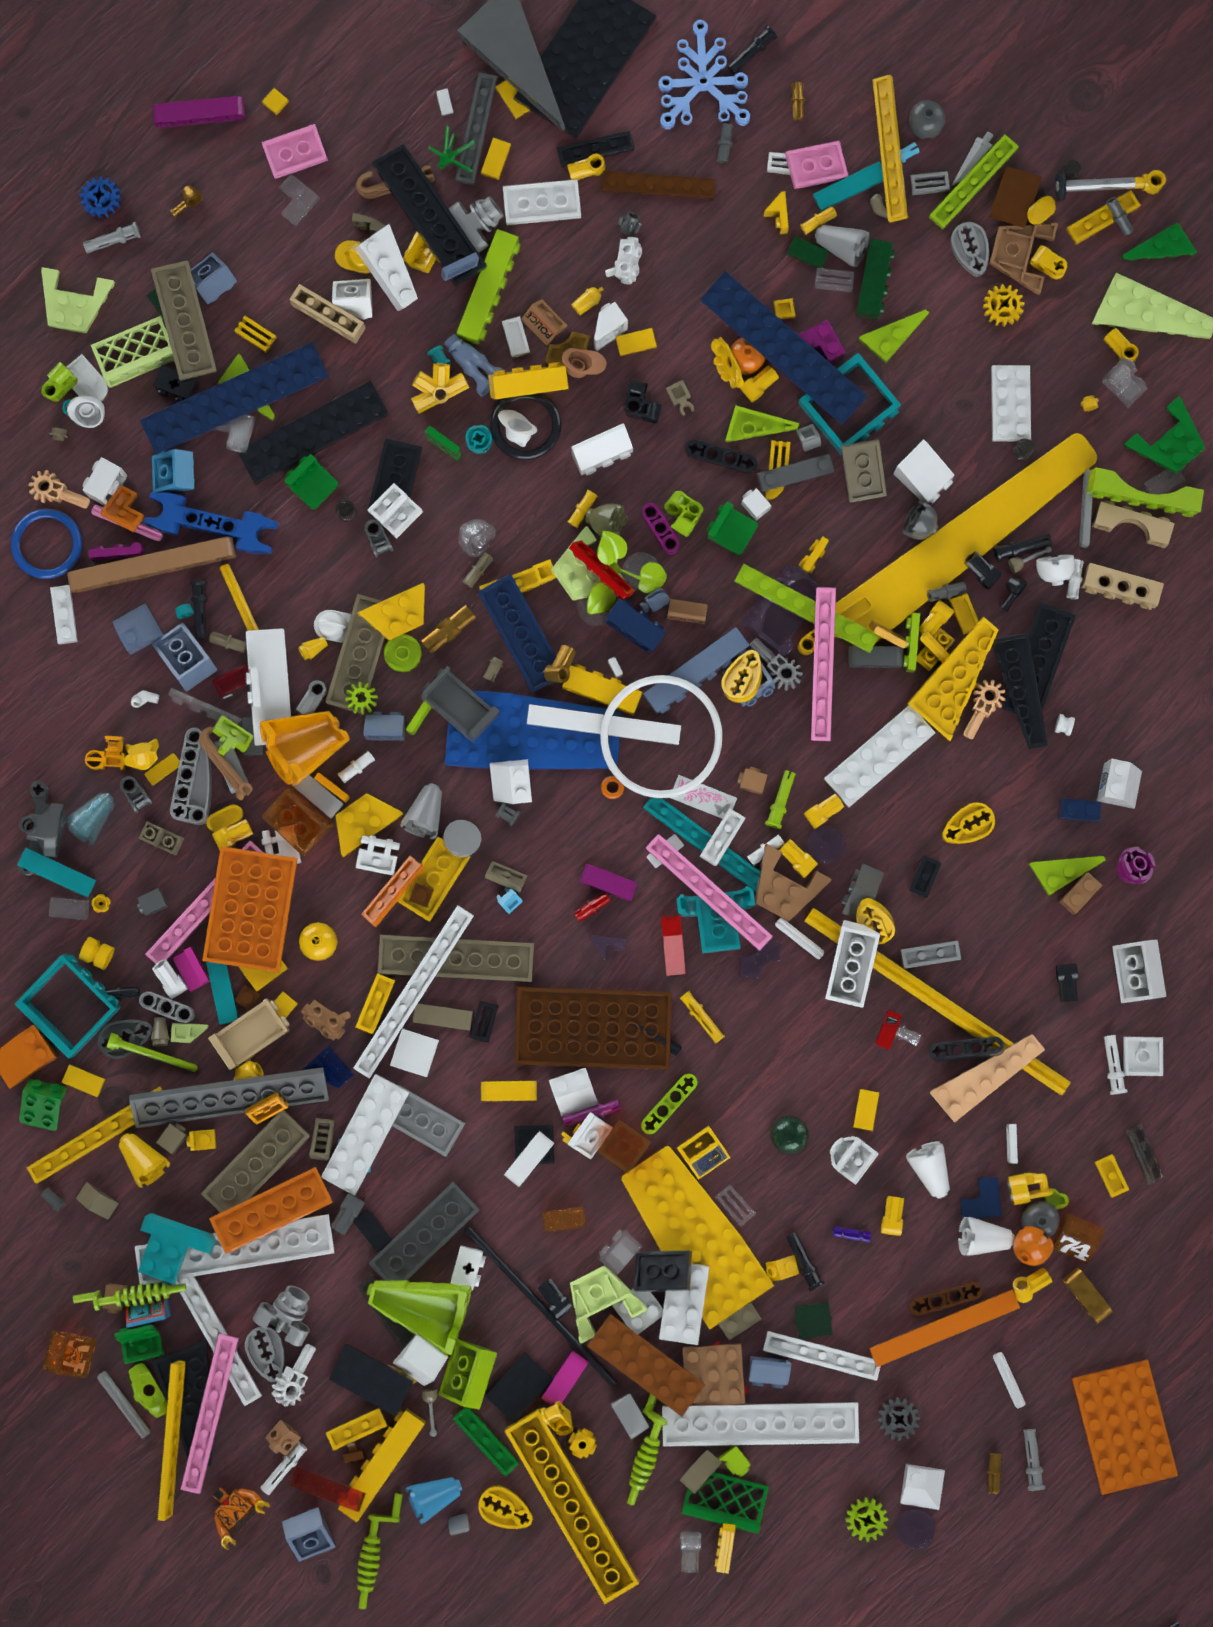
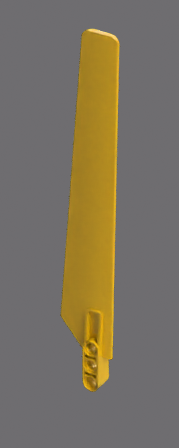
[797,433,1097,655]

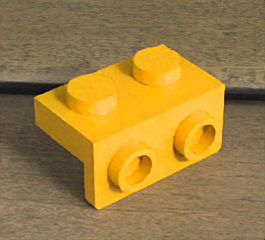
[403,232,436,273]

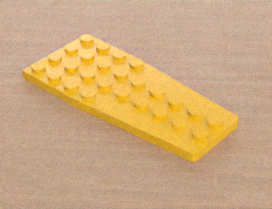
[621,1146,774,1329]

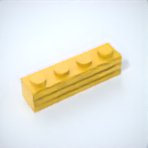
[715,1523,736,1574]

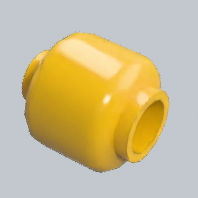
[234,1061,264,1080]

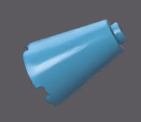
[405,1477,462,1524]

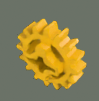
[982,284,1024,327]

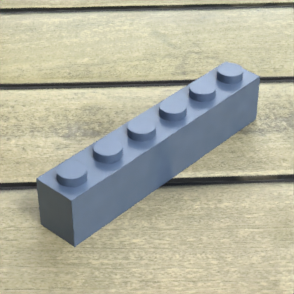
[643,627,750,714]

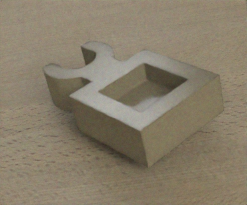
[666,380,694,416]

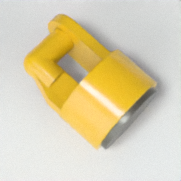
[1007,1173,1053,1205]

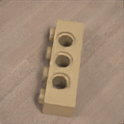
[289,284,366,344]
[1081,563,1164,610]

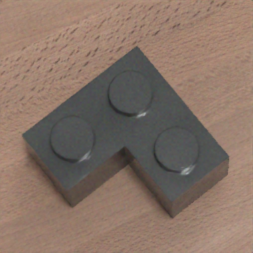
[841,864,884,919]

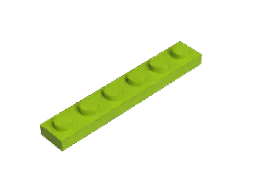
[929,135,1019,229]

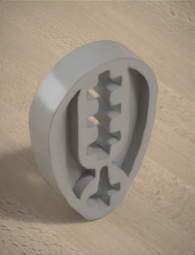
[950,222,989,277]
[245,1326,285,1382]

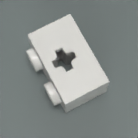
[451,1245,486,1290]

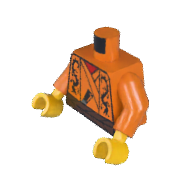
[213,1487,270,1550]

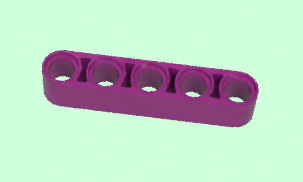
[153,96,245,127]

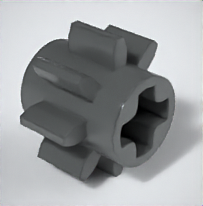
[617,212,642,236]

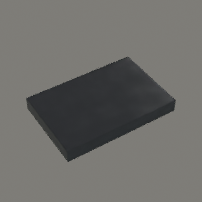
[634,1250,692,1292]
[485,1352,553,1423]

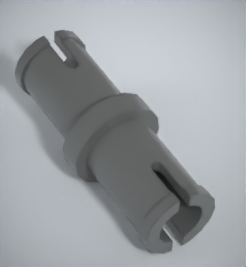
[717,123,734,164]
[1106,197,1134,235]
[927,581,967,602]

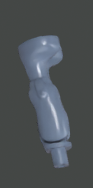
[444,334,506,397]

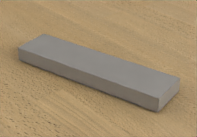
[1079,469,1093,548]

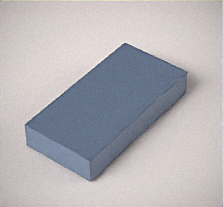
[441,252,479,281]

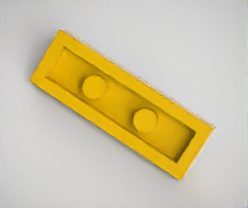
[355,973,395,1035]
[326,1407,388,1451]

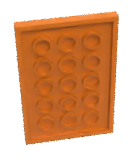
[202,846,298,973]
[1071,1359,1178,1495]

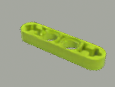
[641,1074,697,1134]

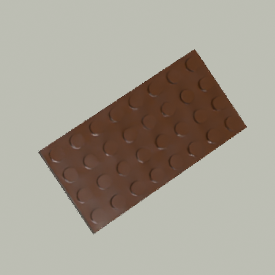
[515,987,672,1070]

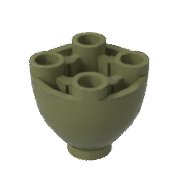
[585,504,628,537]

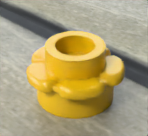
[1080,396,1099,411]
[91,894,111,913]

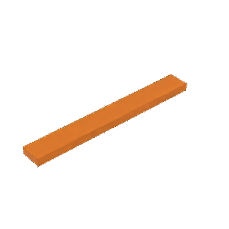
[869,1289,1020,1367]

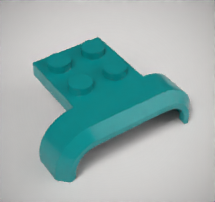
[677,886,755,954]
[138,1213,216,1285]

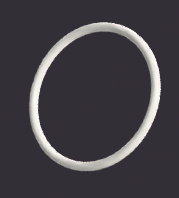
[600,675,723,798]

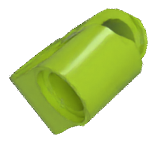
[41,362,78,402]
[664,491,703,537]

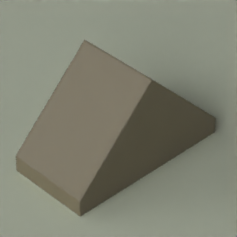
[76,1182,119,1220]

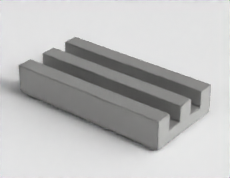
[910,171,950,195]

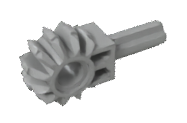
[750,638,803,691]

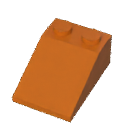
[0,1024,59,1089]

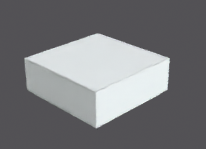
[608,657,623,679]

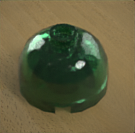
[770,1116,809,1154]

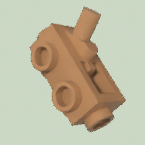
[301,1000,351,1041]

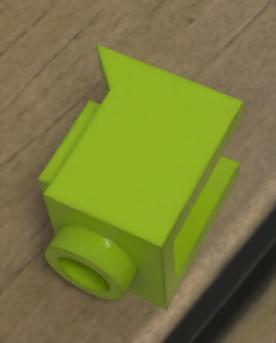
[718,1445,751,1477]

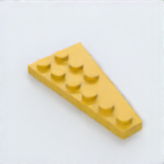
[907,617,998,741]

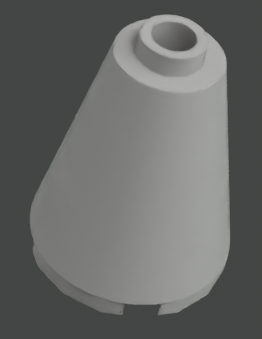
[815,225,870,267]
[400,783,442,839]

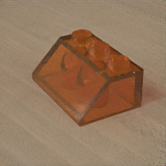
[261,787,334,856]

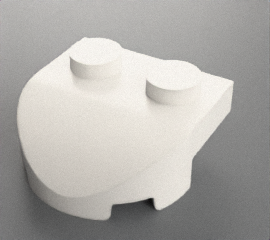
[830,1136,879,1185]

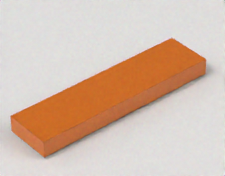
[361,855,425,927]

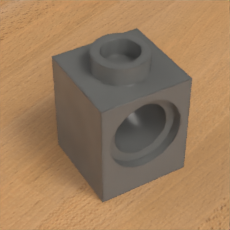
[137,888,169,916]

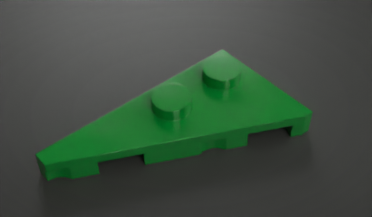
[1121,222,1197,261]

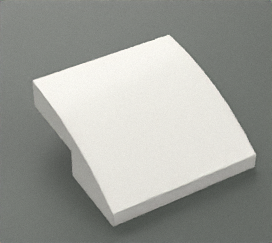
[368,483,423,538]

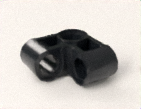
[624,379,662,423]

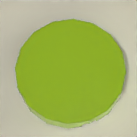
[384,634,422,673]

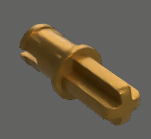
[790,82,805,121]
[987,1453,1002,1494]

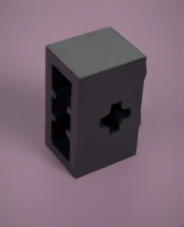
[153,365,199,402]

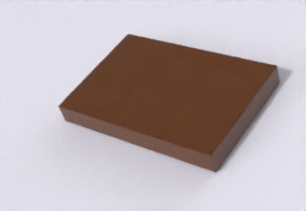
[989,166,1042,228]

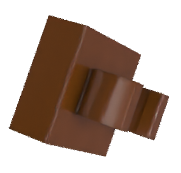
[343,1443,366,1465]

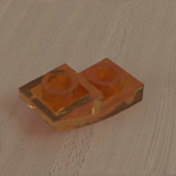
[542,1207,586,1231]

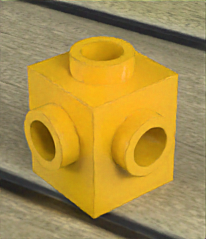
[568,1428,597,1459]

